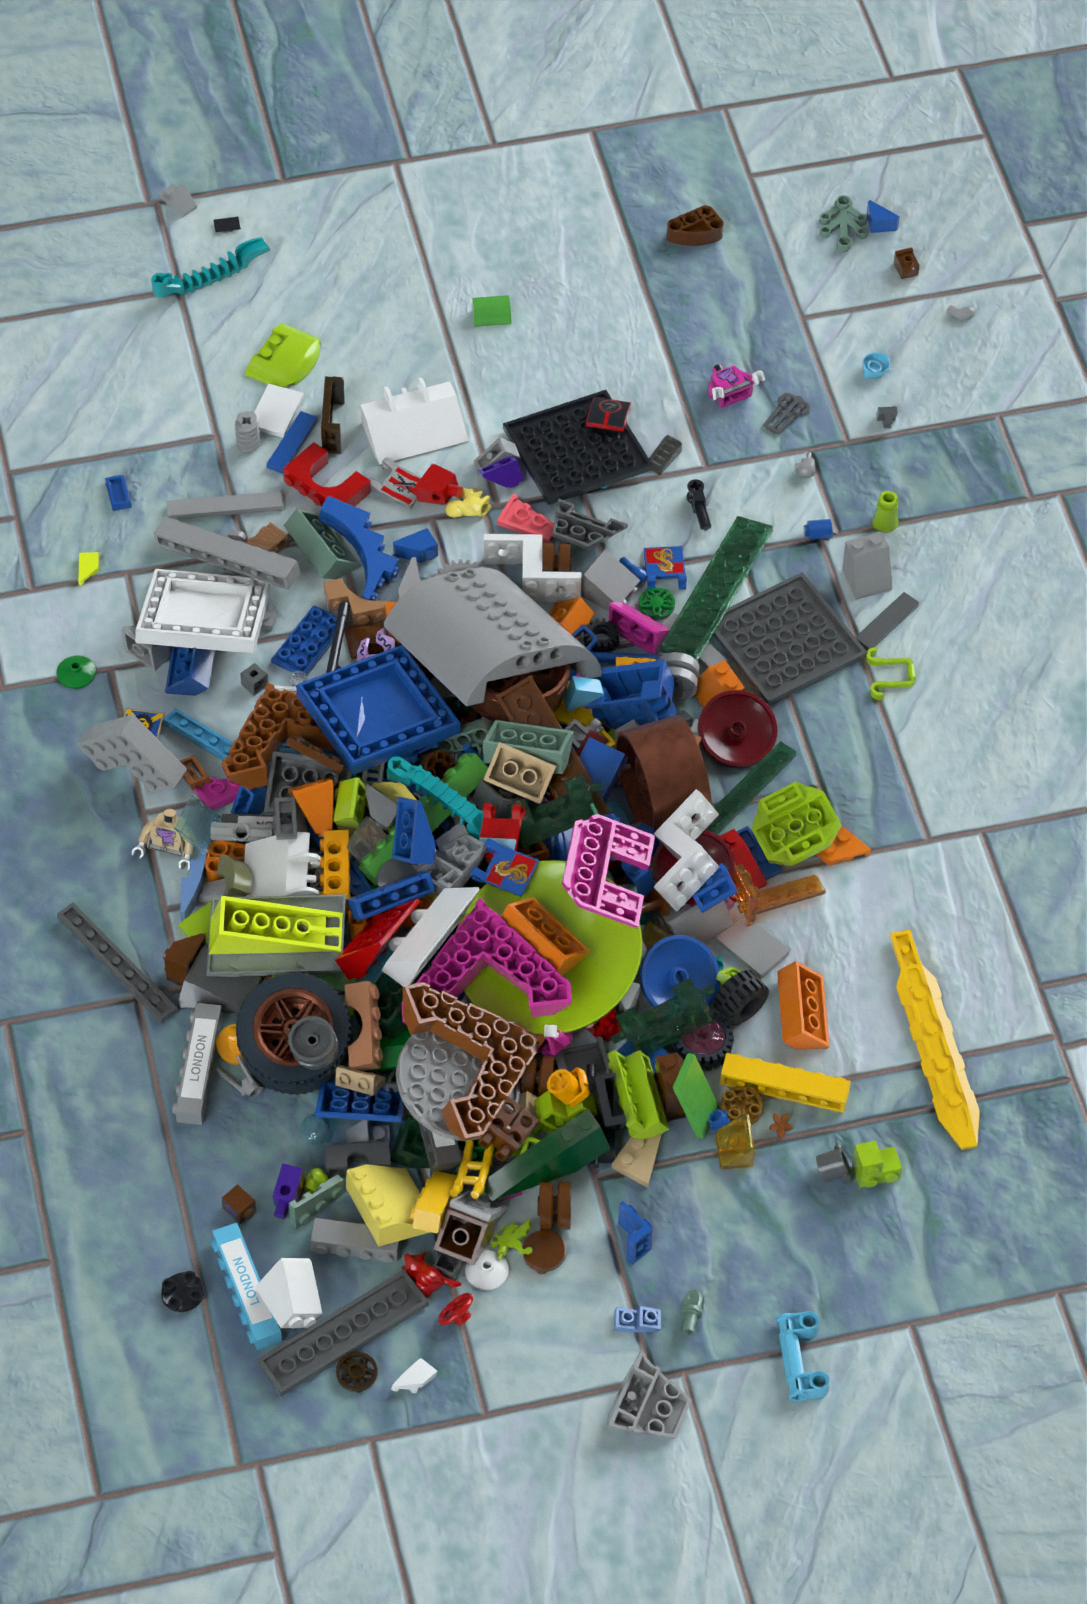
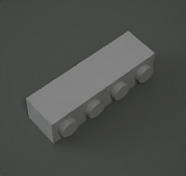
[311,1218,401,1263]

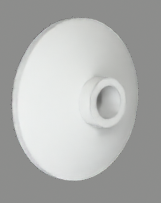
[465,1250,509,1290]

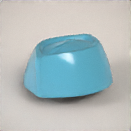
[862,352,890,379]

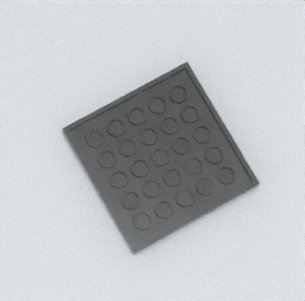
[704,572,867,706]

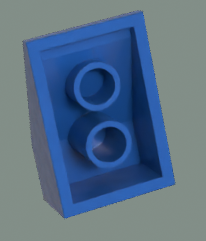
[392,797,436,865]

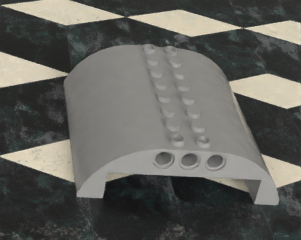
[384,568,602,706]

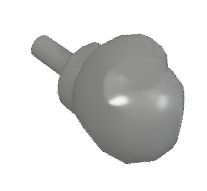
[795,452,815,478]

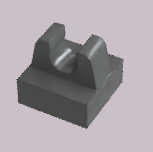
[876,406,898,428]

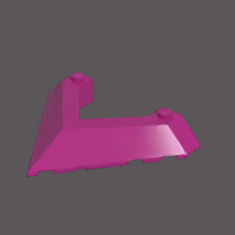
[402,898,572,1024]

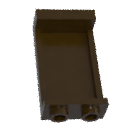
[321,376,345,454]

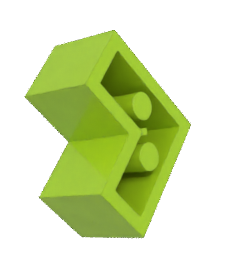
[534,1090,598,1130]
[852,1140,902,1188]

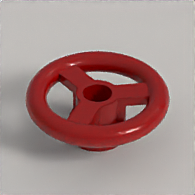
[438,1293,474,1326]

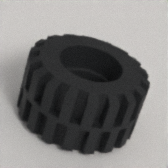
[713,970,769,1025]

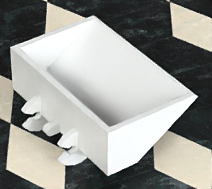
[360,377,469,465]
[244,832,321,897]
[382,887,480,987]

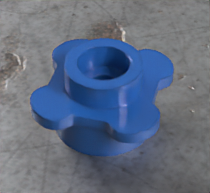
[708,1110,730,1132]

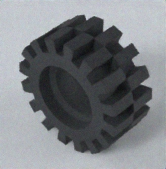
[584,618,619,653]

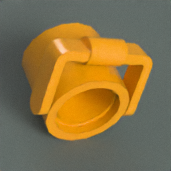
[547,1067,590,1107]

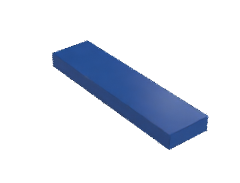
[267,411,318,474]

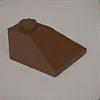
[344,621,388,661]

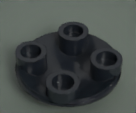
[161,1271,205,1312]

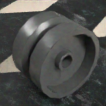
[288,1016,339,1070]

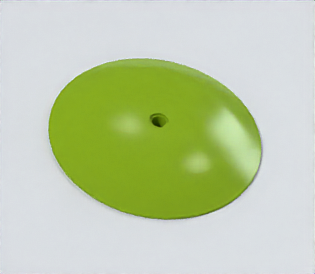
[456,860,642,1035]

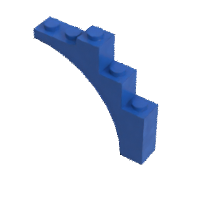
[319,496,400,601]

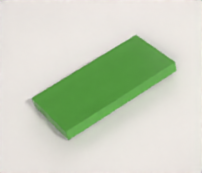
[673,1053,718,1139]

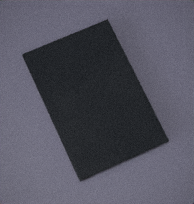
[213,216,241,233]

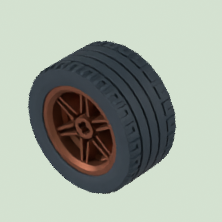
[236,972,353,1095]

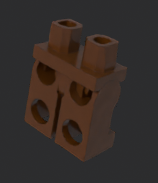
[478,1096,539,1161]

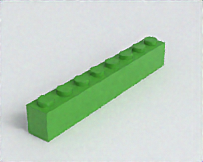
[358,753,488,885]

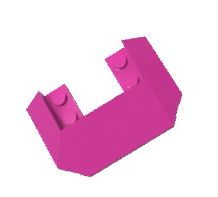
[562,814,655,929]

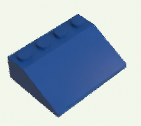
[315,1082,406,1122]

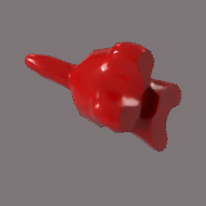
[401,1252,462,1298]

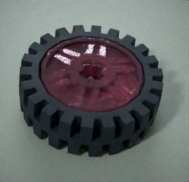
[670,1009,734,1071]

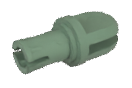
[681,1290,705,1336]

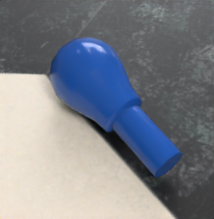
[619,557,647,585]

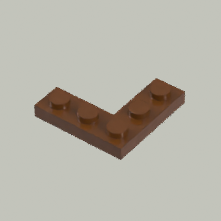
[285,736,344,773]

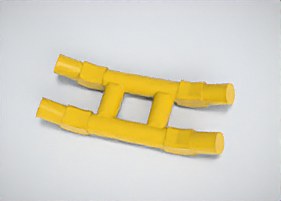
[450,1141,495,1199]

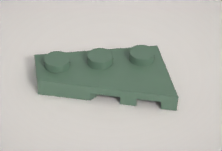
[289,1174,344,1229]

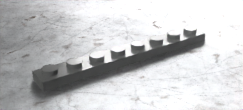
[57,902,178,1024]

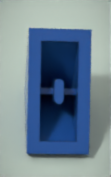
[866,200,900,233]

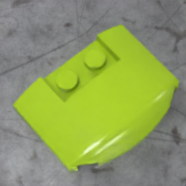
[245,323,321,389]

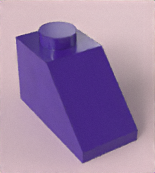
[477,456,524,488]

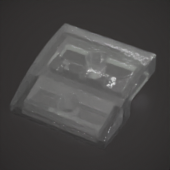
[346,816,387,864]

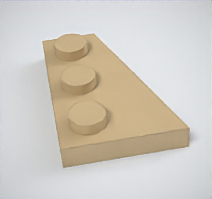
[612,1133,663,1188]

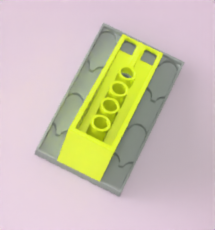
[206,894,346,977]

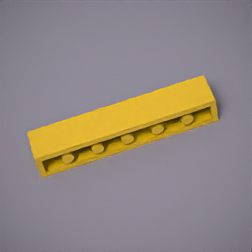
[720,1053,851,1113]

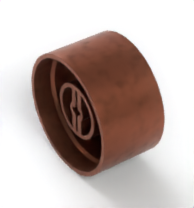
[615,715,712,831]

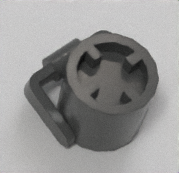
[816,1144,851,1184]

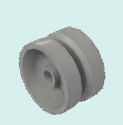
[658,652,699,701]

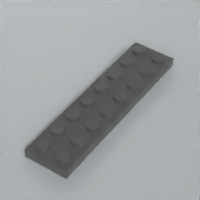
[256,1270,429,1396]

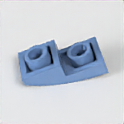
[614,1306,661,1332]

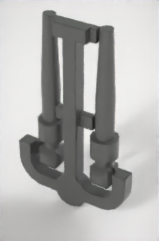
[763,393,810,435]

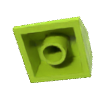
[333,778,367,829]

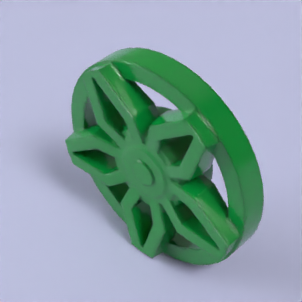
[638,588,675,620]

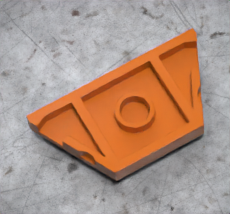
[815,826,871,866]

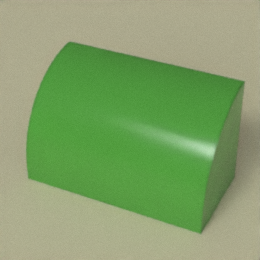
[472,295,511,327]

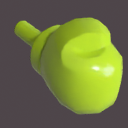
[304,1168,328,1194]

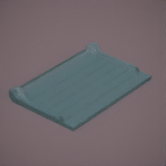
[174,795,221,856]

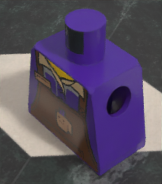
[272,1163,306,1219]

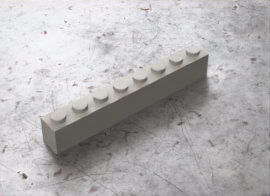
[153,517,300,590]

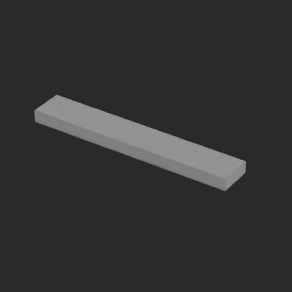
[166,491,283,519]

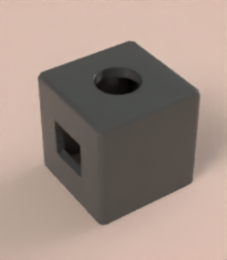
[240,663,268,696]
[434,1252,462,1280]

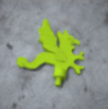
[490,1219,533,1260]

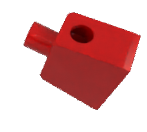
[414,463,463,505]

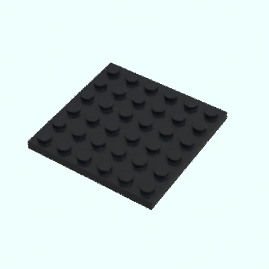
[503,390,653,505]

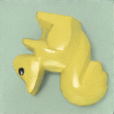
[445,488,492,518]

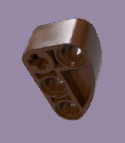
[666,205,724,246]

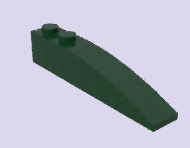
[484,1109,611,1202]

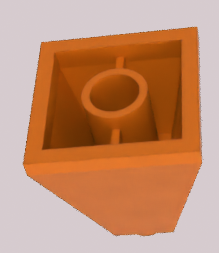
[288,778,333,837]

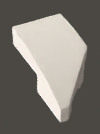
[391,1358,437,1393]

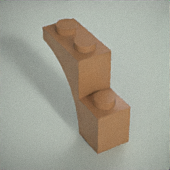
[323,578,390,626]

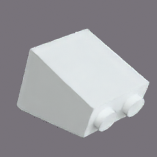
[255,1258,322,1329]

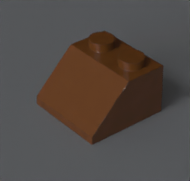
[163,933,207,986]

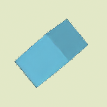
[564,676,604,712]

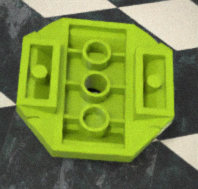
[751,781,842,866]

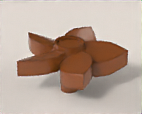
[769,1114,793,1138]

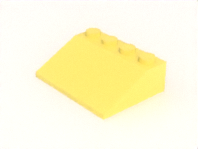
[346,1164,429,1247]

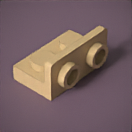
[335,1065,385,1096]

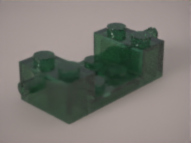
[507,774,604,848]
[611,978,715,1055]

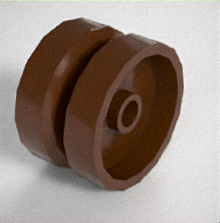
[542,542,572,572]
[521,1054,556,1097]
[537,1182,571,1230]

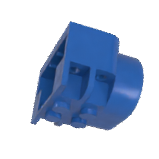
[584,659,677,730]

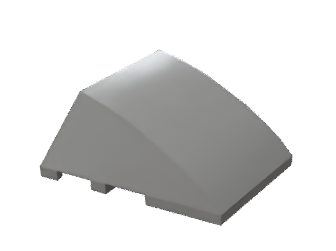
[410,833,487,894]
[607,1350,692,1439]

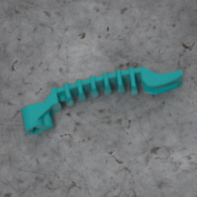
[151,237,270,298]
[386,756,483,840]

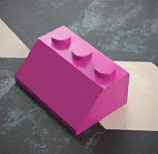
[608,602,670,654]

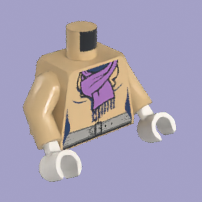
[132,809,196,870]

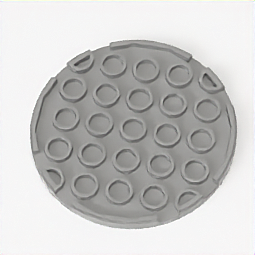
[396,1031,520,1141]

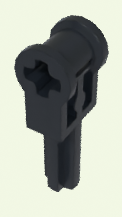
[686,479,711,531]

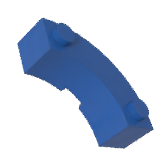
[621,822,660,897]

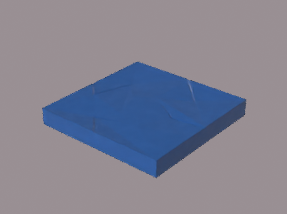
[296,645,461,775]

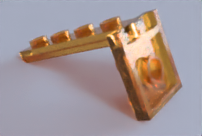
[731,864,826,926]

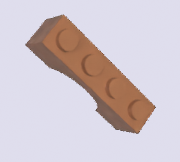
[345,981,383,1071]

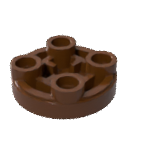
[523,1230,566,1274]

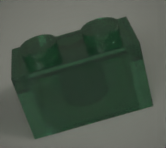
[390,1114,430,1168]

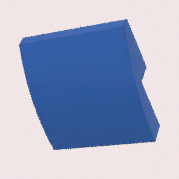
[693,863,738,913]

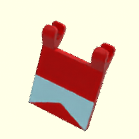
[479,803,526,859]

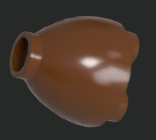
[415,751,457,781]

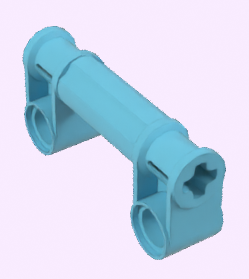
[776,1311,829,1402]

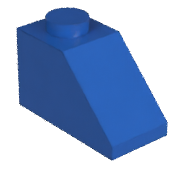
[393,528,438,563]

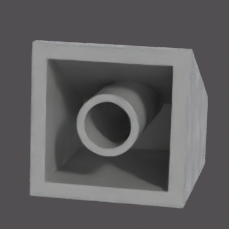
[842,532,893,599]
[581,549,640,611]

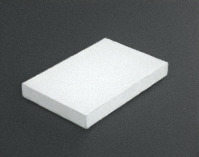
[254,384,304,438]

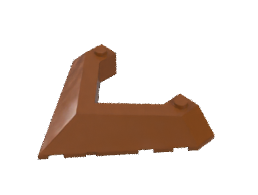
[221,683,337,790]
[403,982,546,1141]

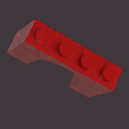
[283,442,371,507]

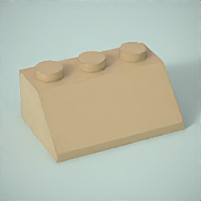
[483,742,556,804]

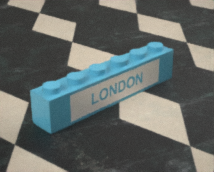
[210,1223,282,1351]

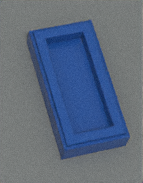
[105,474,132,511]

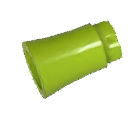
[872,491,899,532]

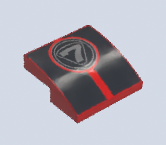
[586,397,631,432]

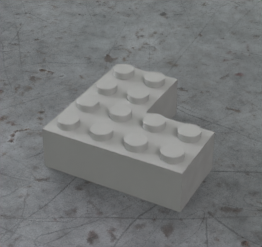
[76,714,187,792]

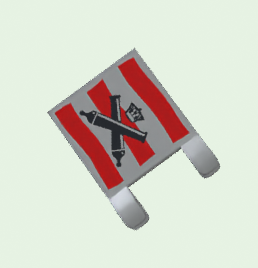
[369,457,421,509]

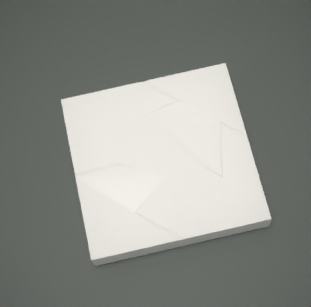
[135,569,271,654]

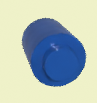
[803,519,833,540]

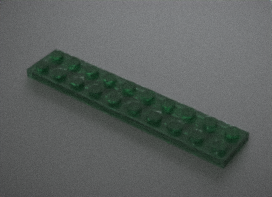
[660,516,773,661]

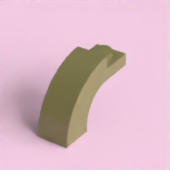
[216,855,252,897]

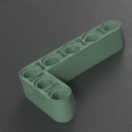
[411,719,493,765]

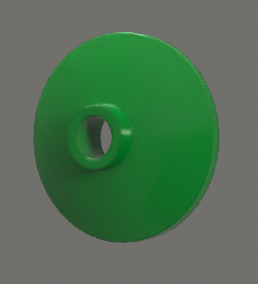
[56,655,96,689]

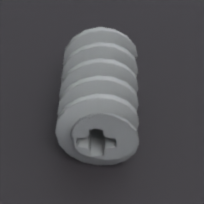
[235,411,260,452]

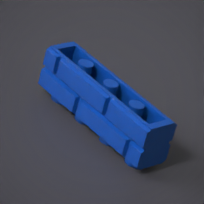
[347,871,435,920]

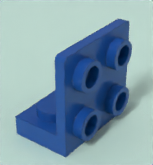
[618,1201,652,1265]

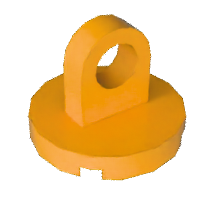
[216,1024,244,1065]

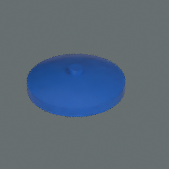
[639,935,720,1019]

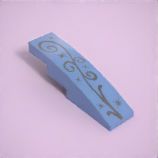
[180,843,208,921]

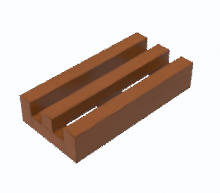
[180,755,210,790]

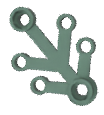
[820,195,867,252]

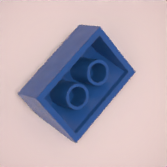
[165,646,215,696]

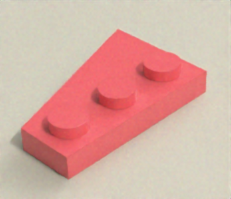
[497,493,554,542]

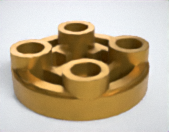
[720,1086,763,1127]

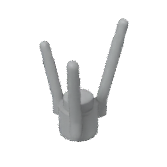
[215,1055,263,1098]

